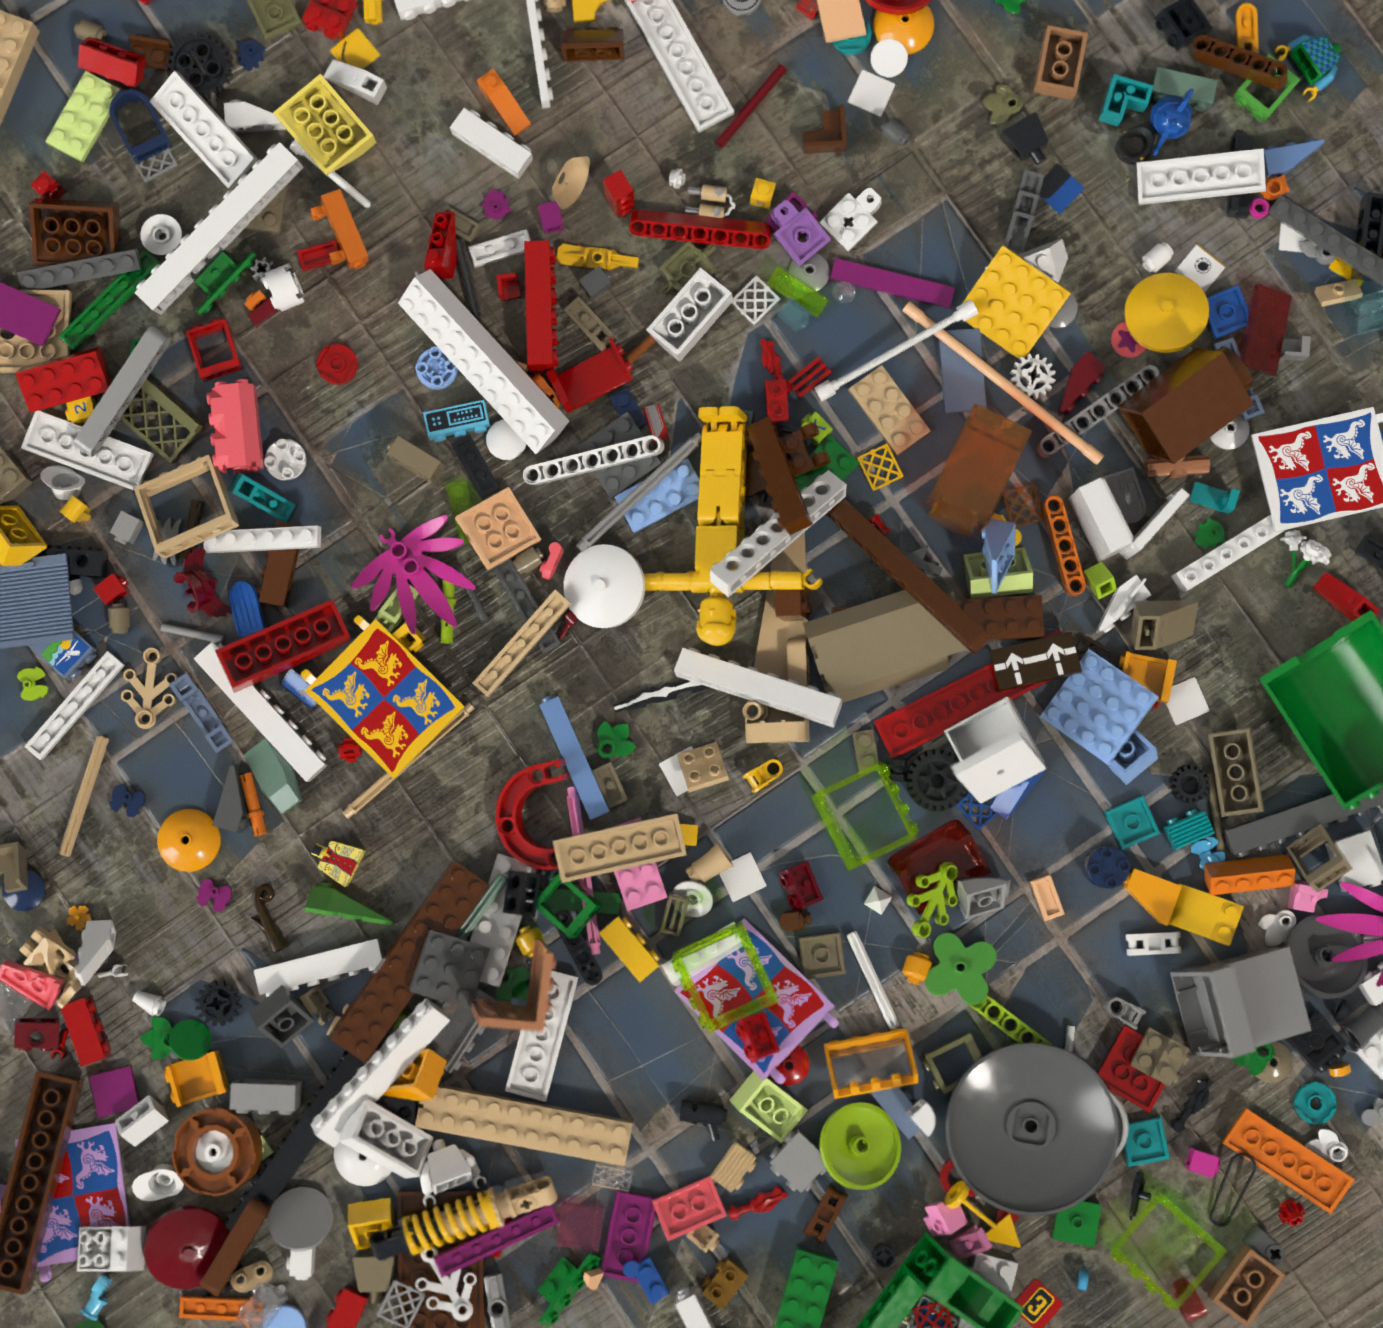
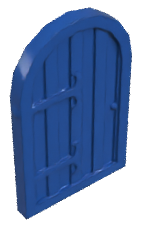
[229,581,266,638]

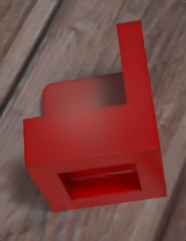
[496,273,521,301]

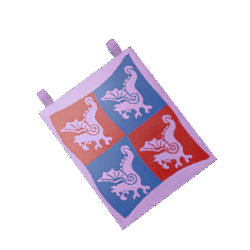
[674,918,839,1084]
[15,1123,130,1282]

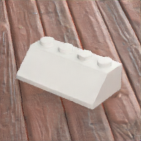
[647,268,733,362]
[339,1099,434,1179]

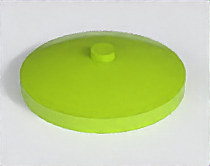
[820,1102,901,1190]

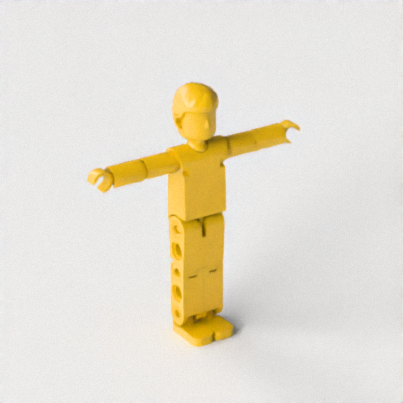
[644,406,823,646]

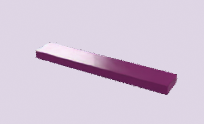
[830,258,955,309]
[433,1204,559,1278]

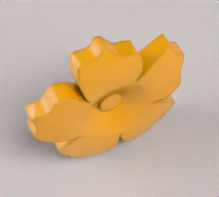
[66,905,92,931]

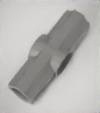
[484,1272,511,1328]

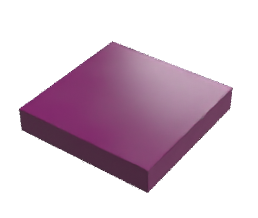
[89,1065,140,1118]

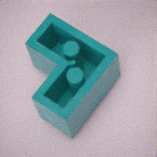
[1098,74,1153,126]

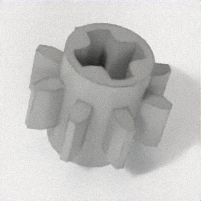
[250,257,275,284]

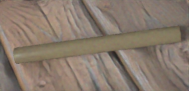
[1206,773,1226,856]

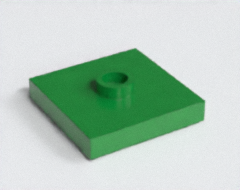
[1051,1200,1102,1247]

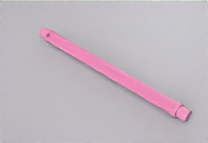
[567,787,601,955]

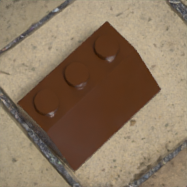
[561,27,625,62]

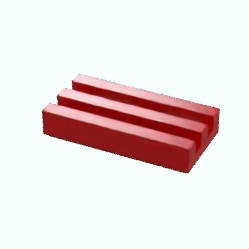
[787,357,832,399]

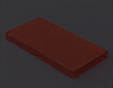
[1240,284,1292,376]

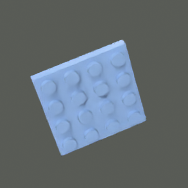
[1040,649,1159,765]

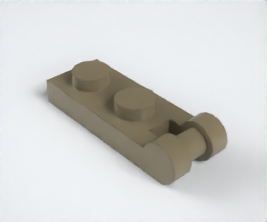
[563,296,617,352]

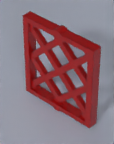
[912,1303,953,1328]

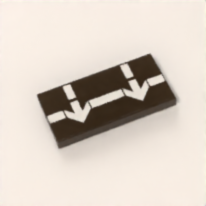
[989,632,1082,692]

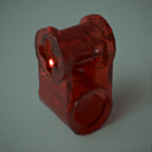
[1172,1278,1208,1324]

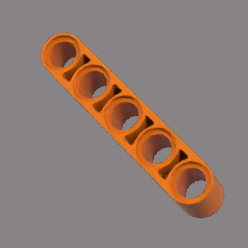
[1042,496,1086,597]

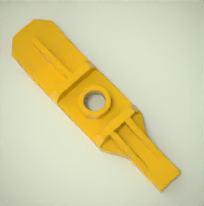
[556,243,639,270]

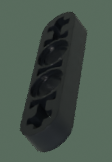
[554,910,603,985]

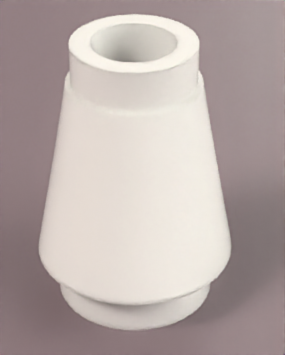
[132,990,166,1016]

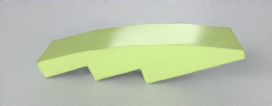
[373,585,419,634]

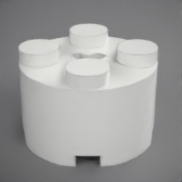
[262,263,306,312]

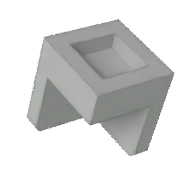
[1279,336,1311,361]

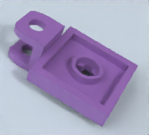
[770,200,831,267]

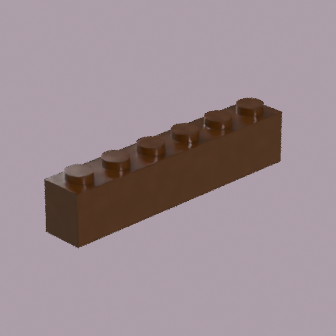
[746,416,813,535]

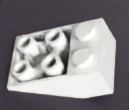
[77,1226,146,1271]

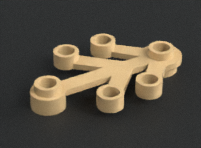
[121,648,179,729]

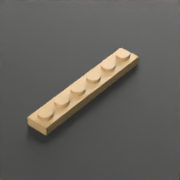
[473,590,572,697]

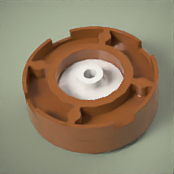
[172,1106,262,1196]

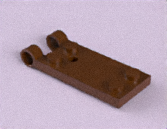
[744,423,831,499]

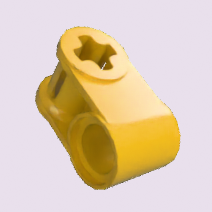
[742,759,783,794]

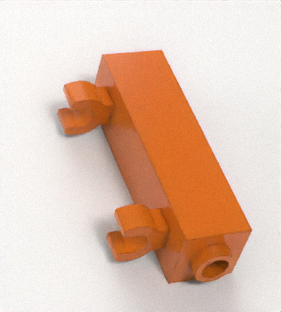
[310,189,369,269]

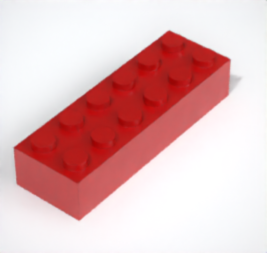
[524,240,559,373]
[215,599,350,693]

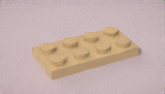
[848,365,931,456]

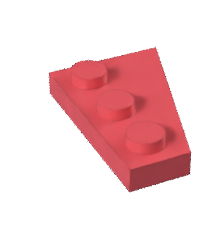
[0,960,65,1012]

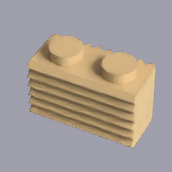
[711,1140,757,1193]

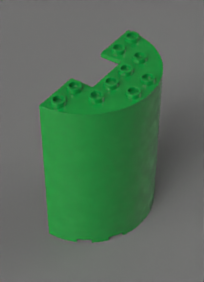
[1259,610,1383,811]

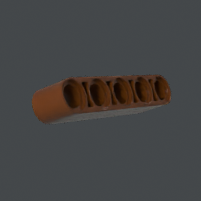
[1192,35,1287,89]
[200,1196,272,1297]

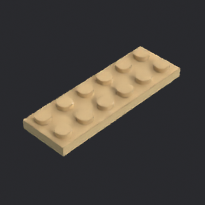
[552,814,687,883]

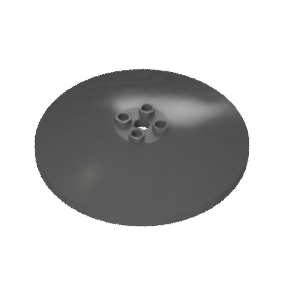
[945,1042,1119,1216]

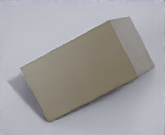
[0,842,28,893]

